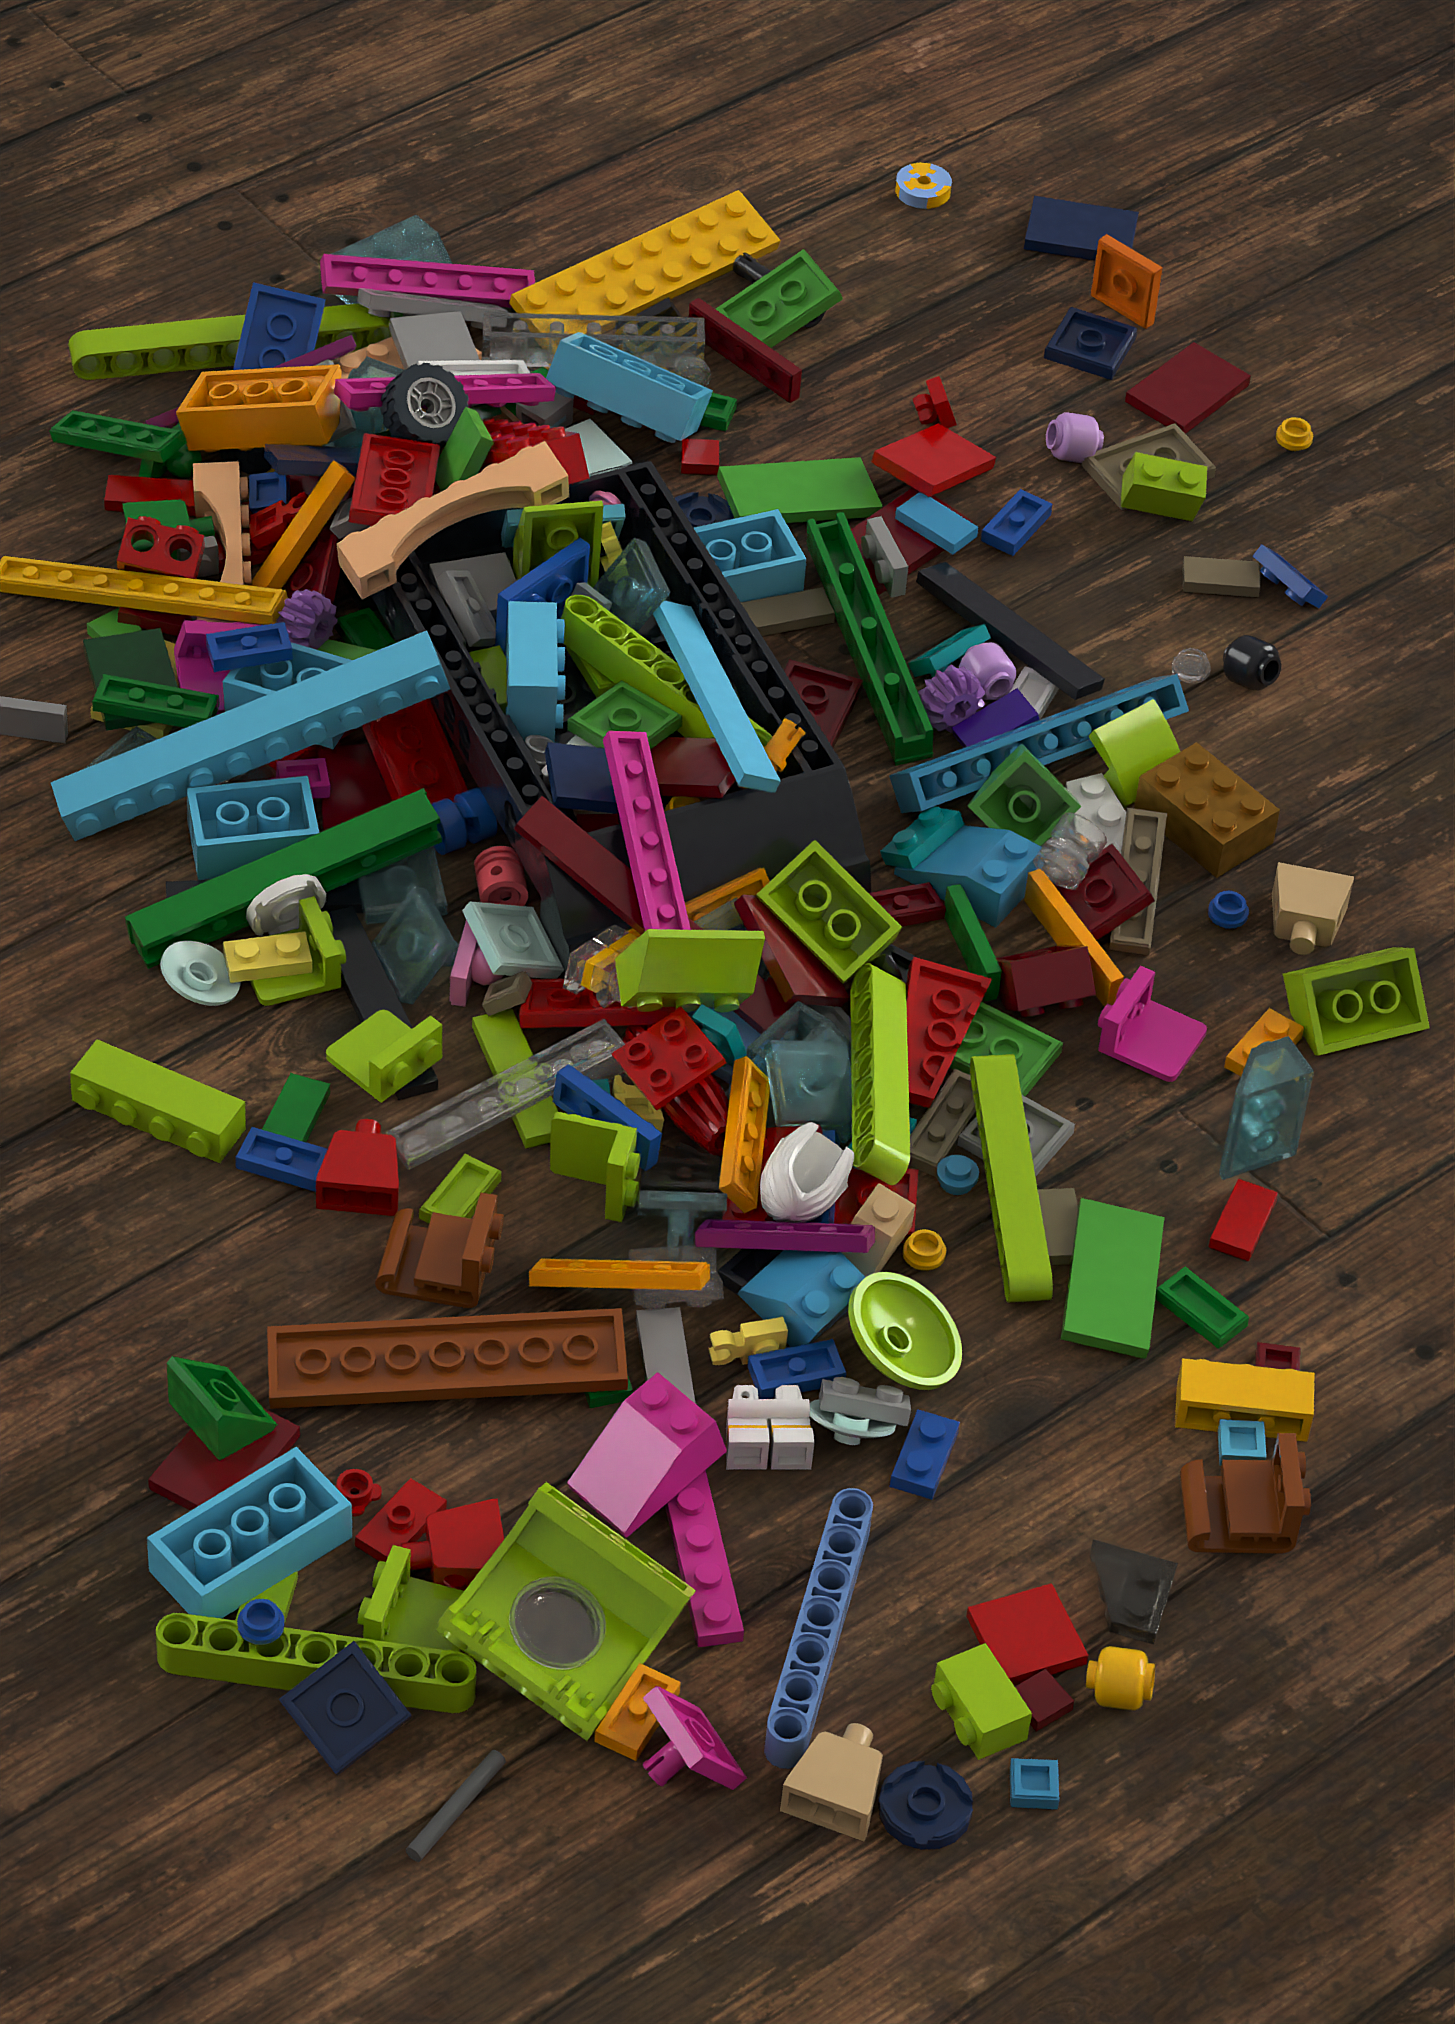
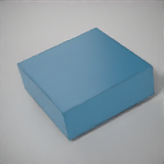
[1009,1758,1059,1809]

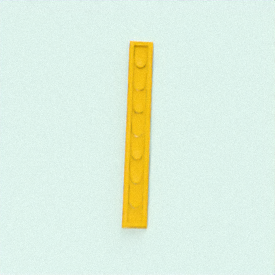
[0,556,288,625]

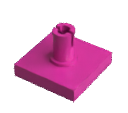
[643,1686,747,1790]

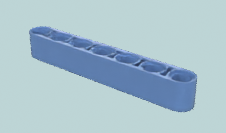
[764,1488,873,1769]

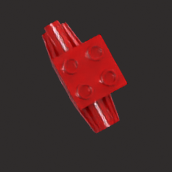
[611,1007,729,1156]

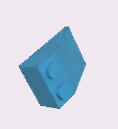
[894,825,1044,928]

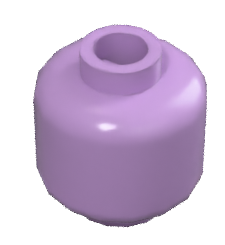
[1046,412,1104,463]
[959,642,1016,700]

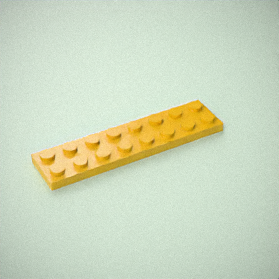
[509,190,781,355]

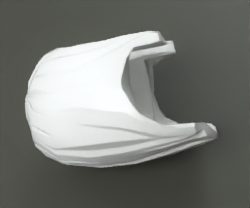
[760,1122,855,1223]

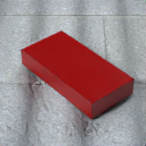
[1209,1179,1278,1261]

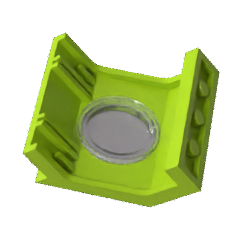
[435,1482,696,1741]

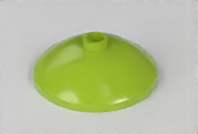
[848,1272,962,1390]

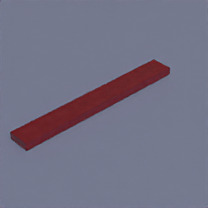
[514,796,798,1043]

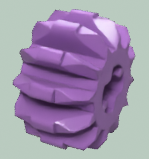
[276,589,337,650]
[918,664,985,733]

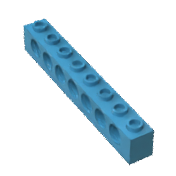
[889,674,1189,813]

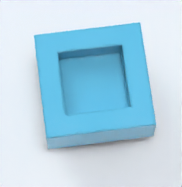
[1218,1419,1266,1466]

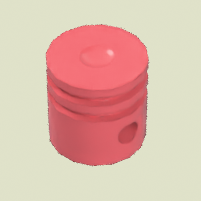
[474,846,528,906]

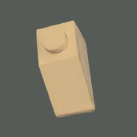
[841,1183,915,1277]

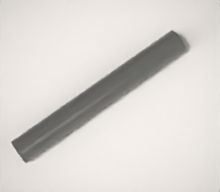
[406,1750,506,1862]

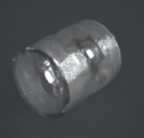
[1033,813,1107,890]

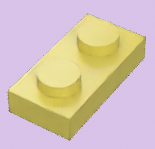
[223,931,312,983]

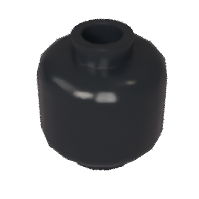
[1223,635,1282,691]

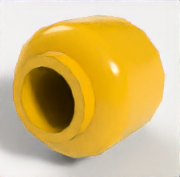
[1086,1646,1155,1711]

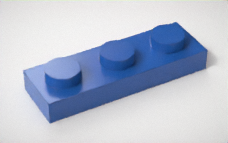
[553,1064,662,1171]

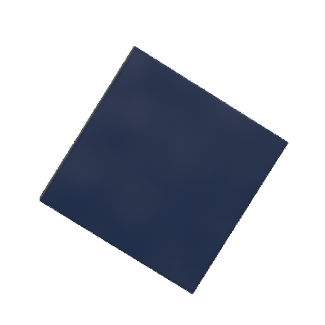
[1044,307,1138,380]
[544,742,619,814]
[279,1641,412,1776]

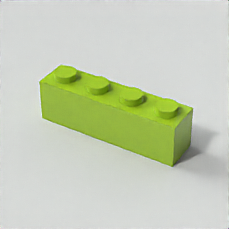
[70,1039,246,1163]

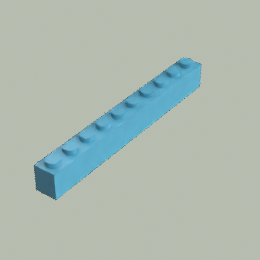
[51,631,451,841]

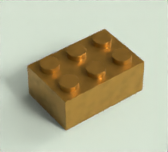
[1134,742,1280,878]

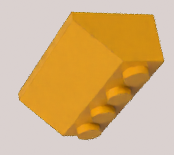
[176,364,341,452]

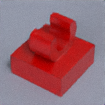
[913,376,957,429]

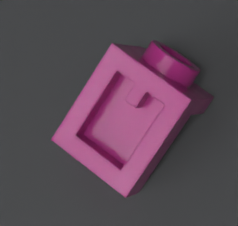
[270,758,330,799]

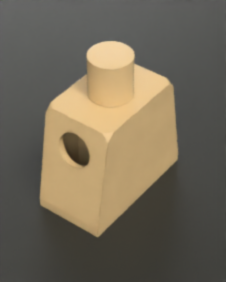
[1272,862,1354,955]
[780,1723,883,1841]

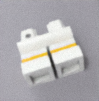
[726,1385,814,1470]

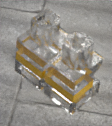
[563,924,638,1008]

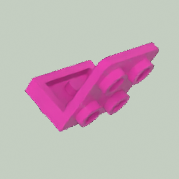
[174,620,261,714]
[1098,965,1207,1082]

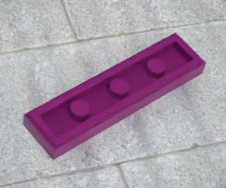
[695,1219,875,1253]

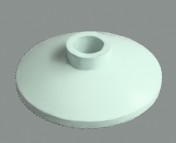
[160,941,241,1006]
[809,1399,896,1445]

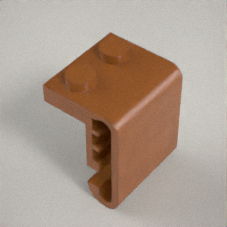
[375,1192,504,1308]
[1180,1433,1311,1553]

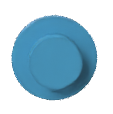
[936,1155,979,1195]

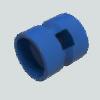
[431,787,497,855]

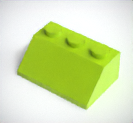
[756,840,902,984]
[615,929,765,1012]
[1283,947,1430,1056]

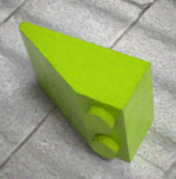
[512,501,604,592]

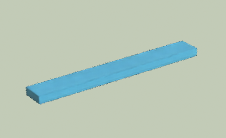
[651,599,781,793]

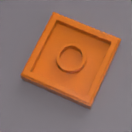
[1091,234,1163,329]

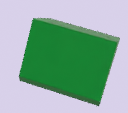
[167,1356,278,1461]

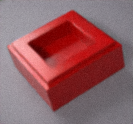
[681,439,719,475]

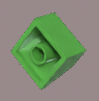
[967,743,1081,846]

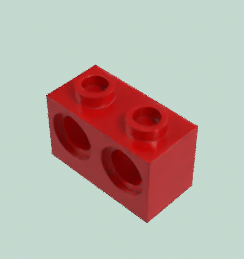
[117,516,205,579]

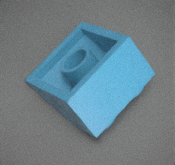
[737,1250,866,1347]

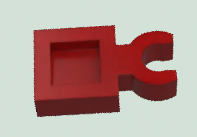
[249,492,309,549]

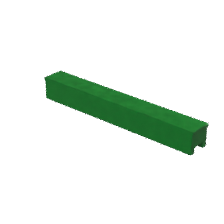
[807,512,933,766]
[125,788,442,969]

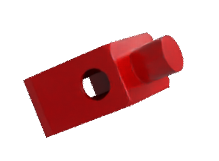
[316,1119,399,1216]
[401,1498,504,1591]

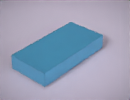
[895,492,978,555]

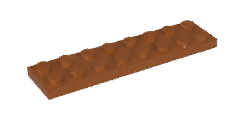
[267,1308,628,1409]

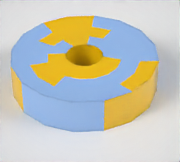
[895,162,952,209]

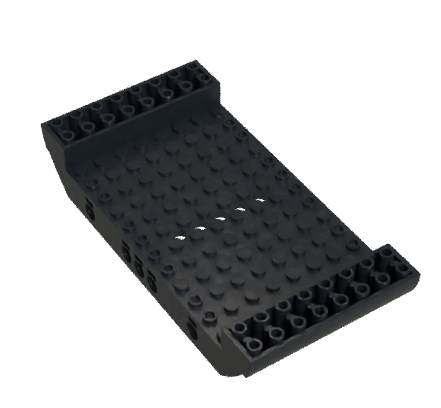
[339,461,872,979]

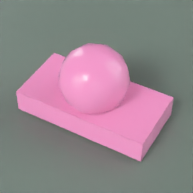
[450,920,504,1007]

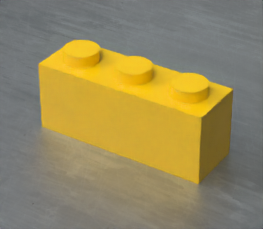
[1175,1358,1315,1442]

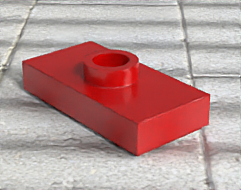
[355,1478,447,1562]

